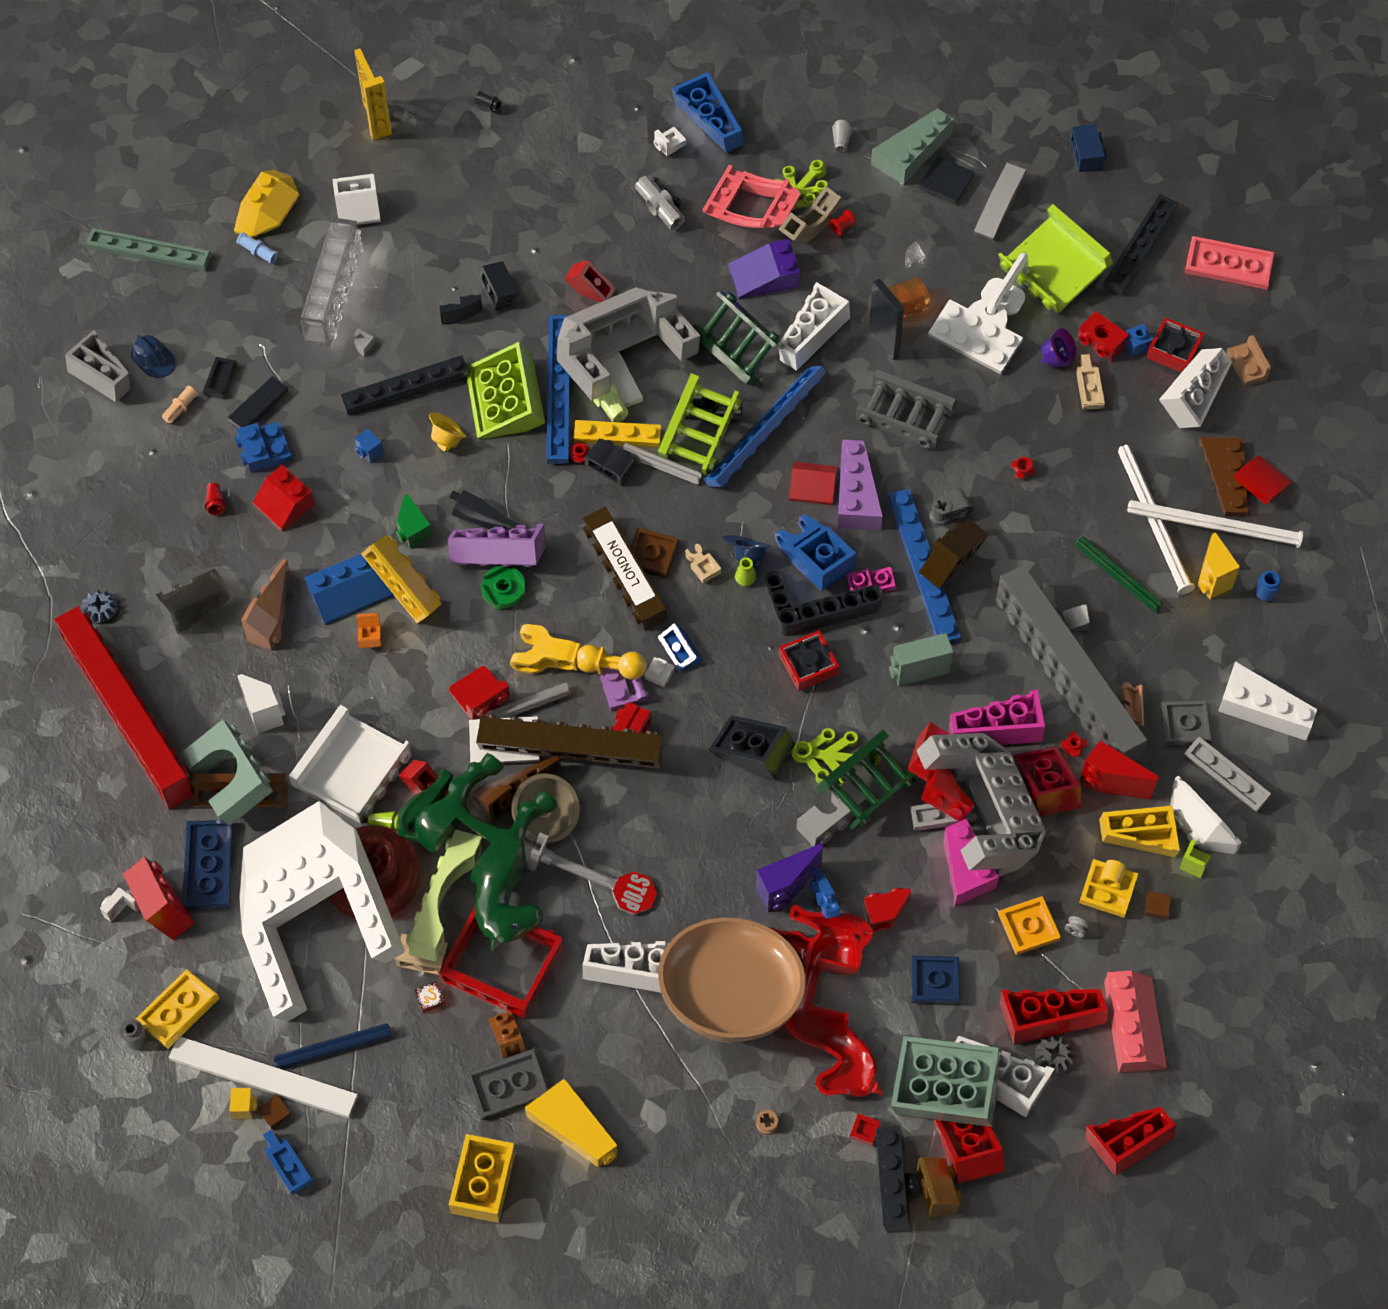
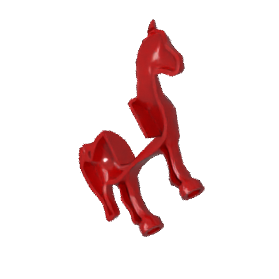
[768,905,884,1097]

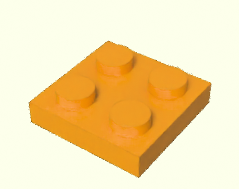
[998,896,1061,955]

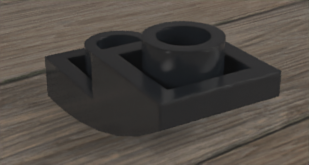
[439,295,482,325]

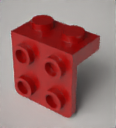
[449,666,510,720]

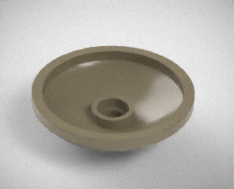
[512,774,580,843]

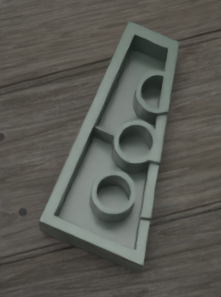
[871,108,954,185]

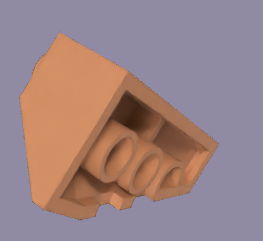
[241,559,290,650]

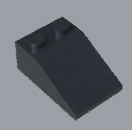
[709,715,795,779]

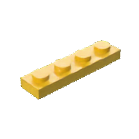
[573,420,661,448]

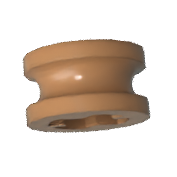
[756,1110,778,1135]

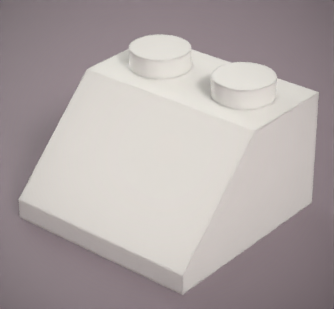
[238,674,285,734]

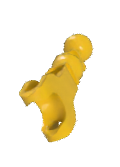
[510,624,647,680]

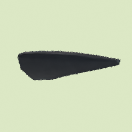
[450,490,519,530]

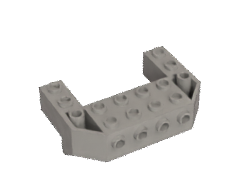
[557,287,700,401]
[917,733,1046,877]

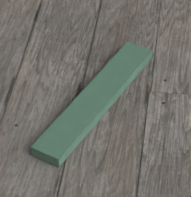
[86,228,212,272]

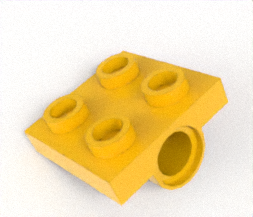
[1079,859,1138,918]

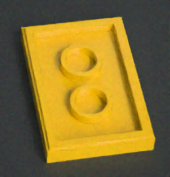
[136,969,220,1049]

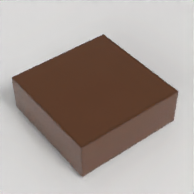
[1144,891,1171,919]
[257,1095,292,1130]

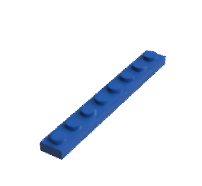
[547,315,570,464]
[704,366,826,487]
[888,489,961,644]

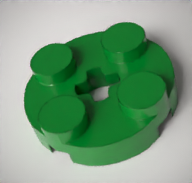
[481,566,525,610]

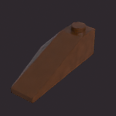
[472,756,561,824]

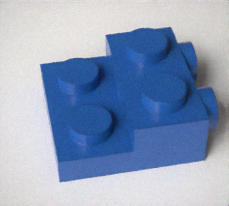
[234,421,292,472]

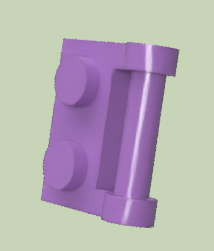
[599,668,650,711]

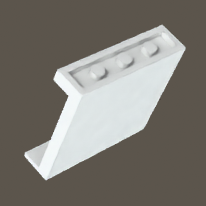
[289,705,411,824]

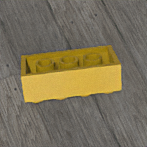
[361,534,442,623]

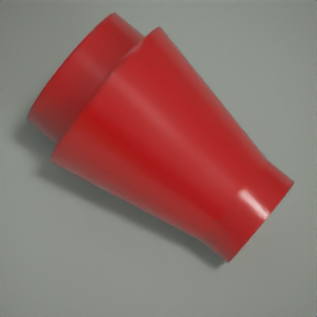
[205,483,227,516]

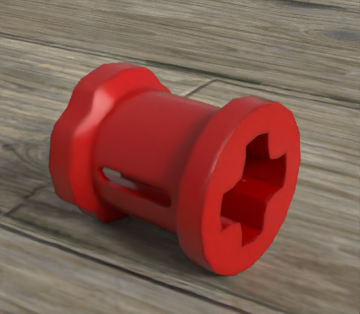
[829,209,857,236]

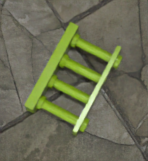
[658,373,742,475]

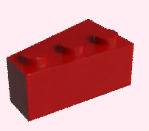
[123,856,195,940]
[1086,1107,1176,1176]

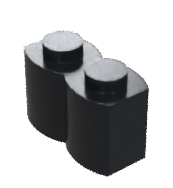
[585,438,635,485]

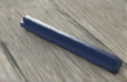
[273,1023,391,1069]

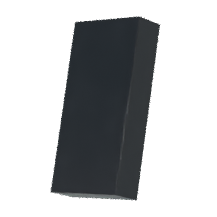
[203,357,237,399]

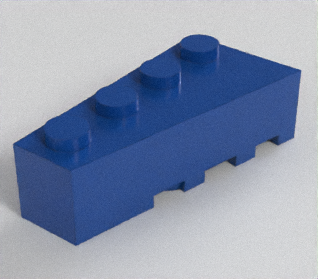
[672,72,744,153]

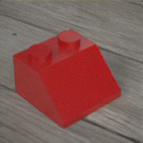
[252,465,315,531]

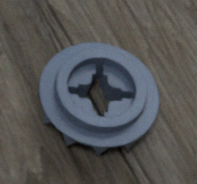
[81,590,118,623]

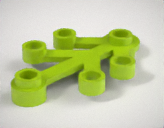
[774,160,828,210]
[791,728,880,785]

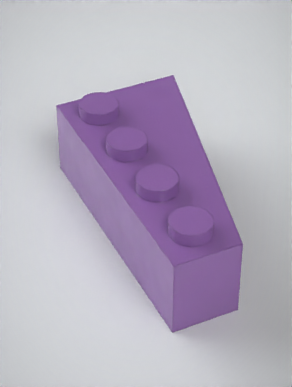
[448,523,546,567]

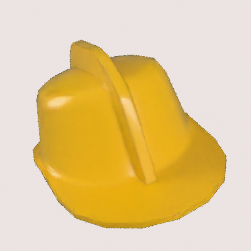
[429,412,467,452]

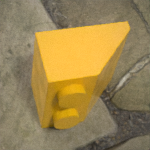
[1198,533,1240,599]

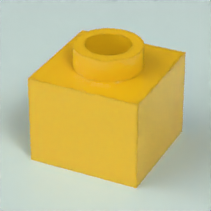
[229,1088,258,1119]

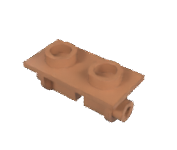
[1120,682,1144,728]

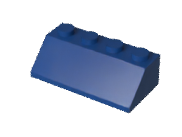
[305,554,394,625]

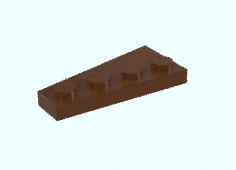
[1199,437,1248,517]

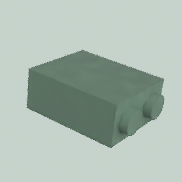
[889,633,953,686]

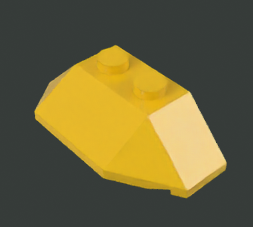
[234,170,299,239]

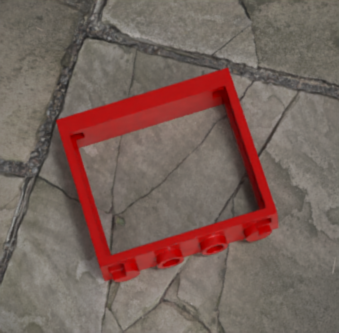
[438,907,563,1019]

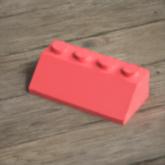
[1104,971,1167,1073]

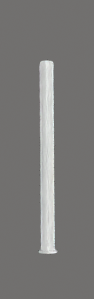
[1118,445,1195,595]
[1127,500,1303,548]

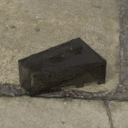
[155,569,233,634]

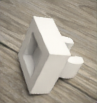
[644,657,675,688]

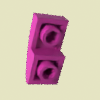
[847,567,897,592]

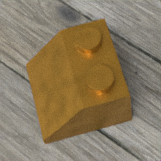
[916,1157,962,1219]

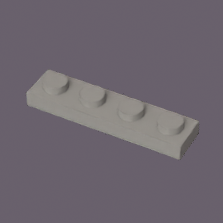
[1184,737,1271,813]

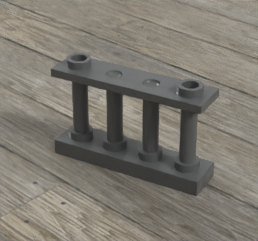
[855,369,956,450]

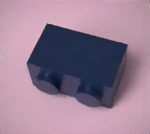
[1070,124,1107,172]

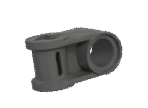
[929,489,973,525]

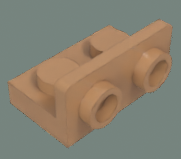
[1226,335,1271,387]

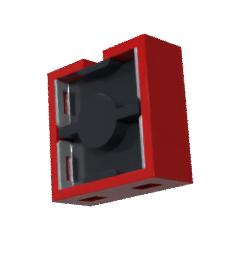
[1146,317,1204,373]
[779,630,839,691]

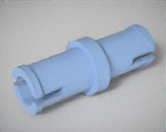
[236,232,278,264]

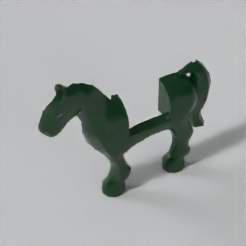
[396,753,558,952]

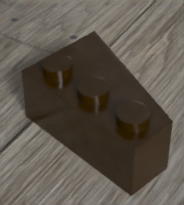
[919,518,989,589]

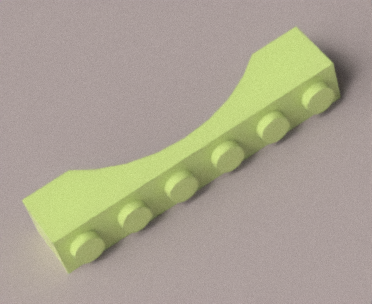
[406,830,482,962]

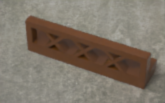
[192,773,288,809]

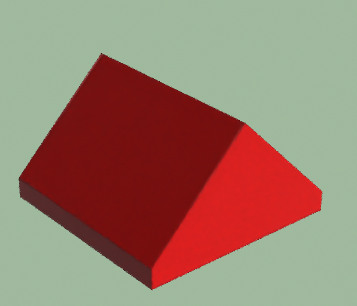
[789,462,837,505]

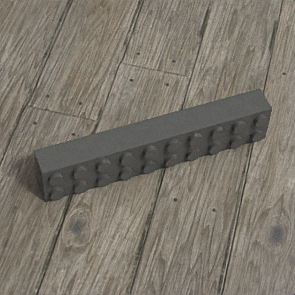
[996,565,1147,763]

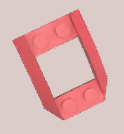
[702,165,800,228]

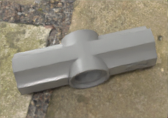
[635,176,685,230]

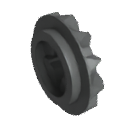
[1035,1035,1074,1074]

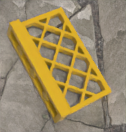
[354,48,392,140]

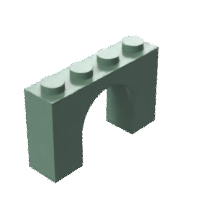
[180,720,273,826]

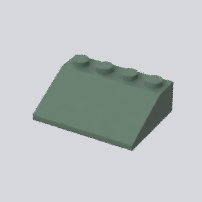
[891,1036,1000,1127]

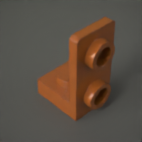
[489,1011,526,1060]

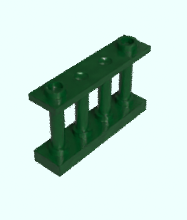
[692,291,785,386]
[815,730,916,829]

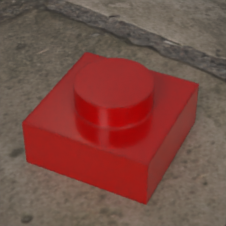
[849,1113,881,1146]

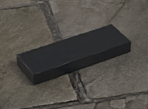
[228,376,289,428]

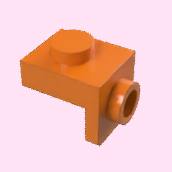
[357,613,381,648]

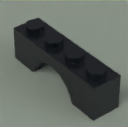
[876,1126,912,1233]

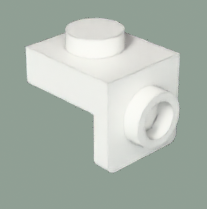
[654,127,686,156]
[100,887,140,922]

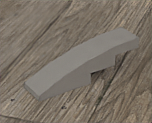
[974,163,1026,241]

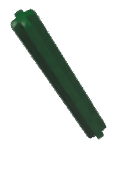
[1075,536,1163,612]

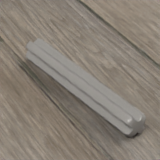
[622,443,702,484]
[485,683,571,718]

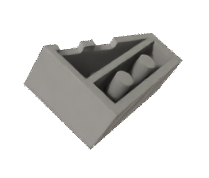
[65,330,130,402]

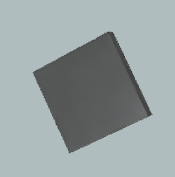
[1160,700,1212,746]

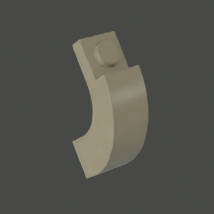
[779,186,843,244]

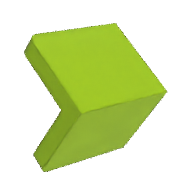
[1179,839,1211,878]

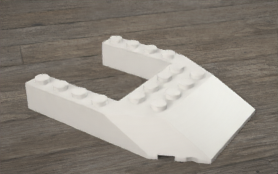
[240,801,405,1021]

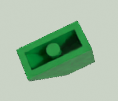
[396,494,432,548]

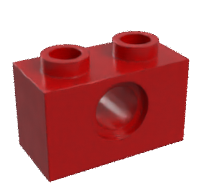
[1077,311,1129,362]

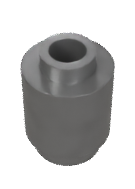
[119,1019,147,1050]

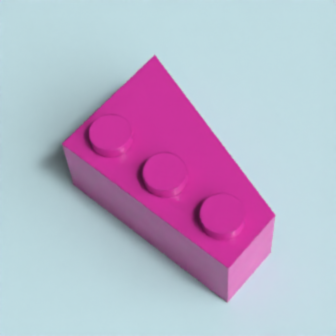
[943,819,999,906]

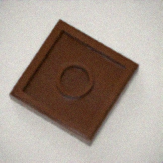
[630,528,679,578]

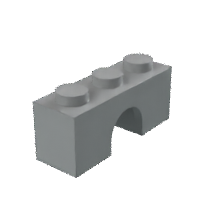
[797,779,867,846]

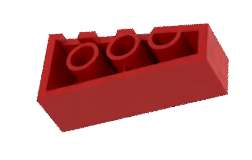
[1000,989,1108,1045]

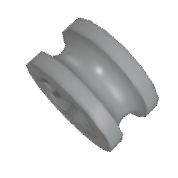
[1065,916,1089,938]

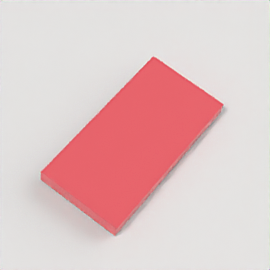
[1185,236,1275,290]

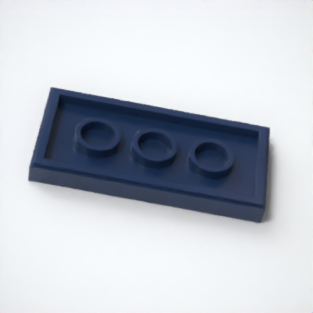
[182,820,234,910]

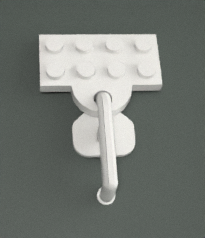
[928,252,1029,375]

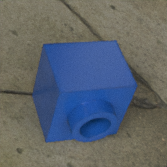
[1125,323,1153,356]
[355,429,384,463]

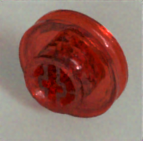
[329,825,420,919]

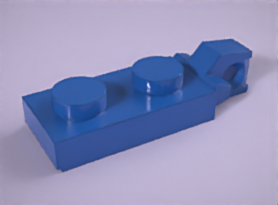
[810,869,840,919]
[263,1130,313,1196]

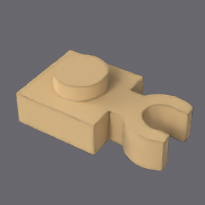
[685,544,721,584]

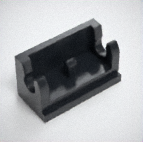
[479,261,519,311]

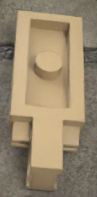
[1076,354,1105,410]

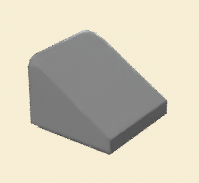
[1063,605,1089,632]

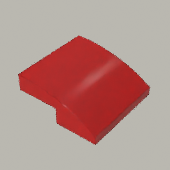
[1233,455,1292,505]

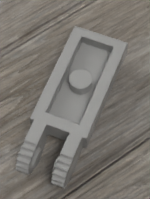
[910,800,977,831]

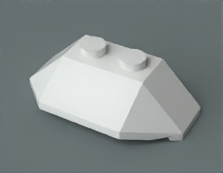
[1171,776,1242,854]

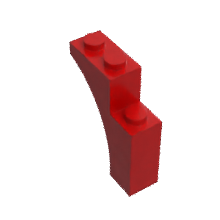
[908,722,974,822]

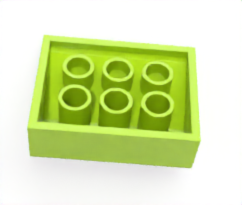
[467,342,545,440]

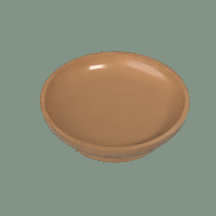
[658,918,805,1043]

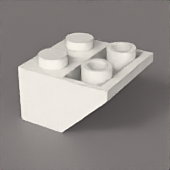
[332,174,381,227]

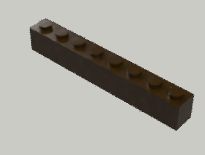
[476,715,664,768]

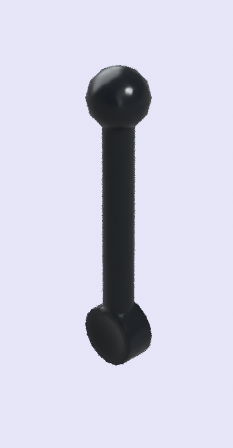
[652,177,682,207]

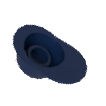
[130,335,175,378]
[722,535,771,568]

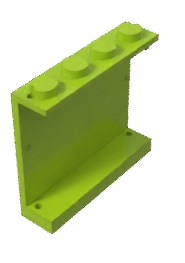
[998,204,1113,314]

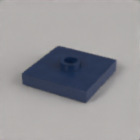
[911,956,960,1004]

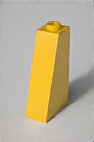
[525,1079,618,1167]

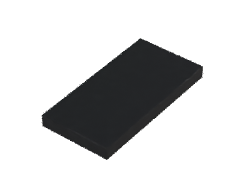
[869,279,905,360]

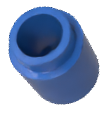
[1255,571,1281,601]

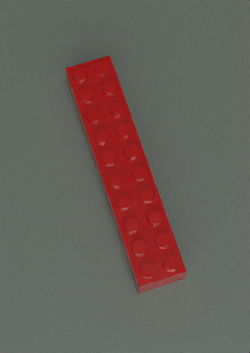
[54,606,193,810]

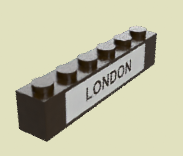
[582,506,668,630]

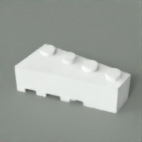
[1159,348,1232,428]

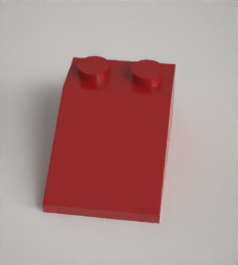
[1080,740,1159,800]
[933,1119,1004,1184]

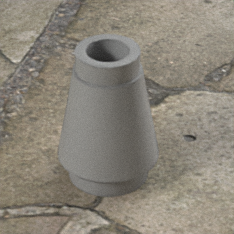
[832,120,852,152]

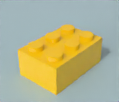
[449,1134,516,1223]

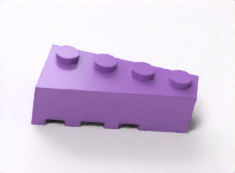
[837,440,882,530]

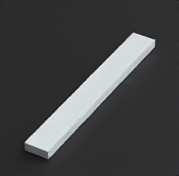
[169,1037,358,1119]

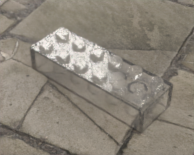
[300,217,363,347]

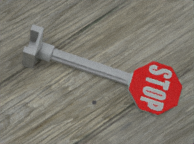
[526,832,657,915]

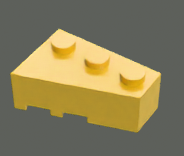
[1099,806,1180,858]

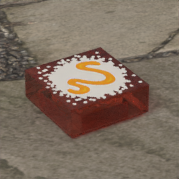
[414,981,445,1013]

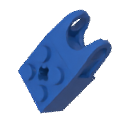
[775,514,856,592]

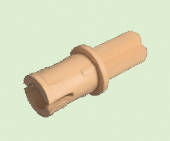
[162,386,198,423]

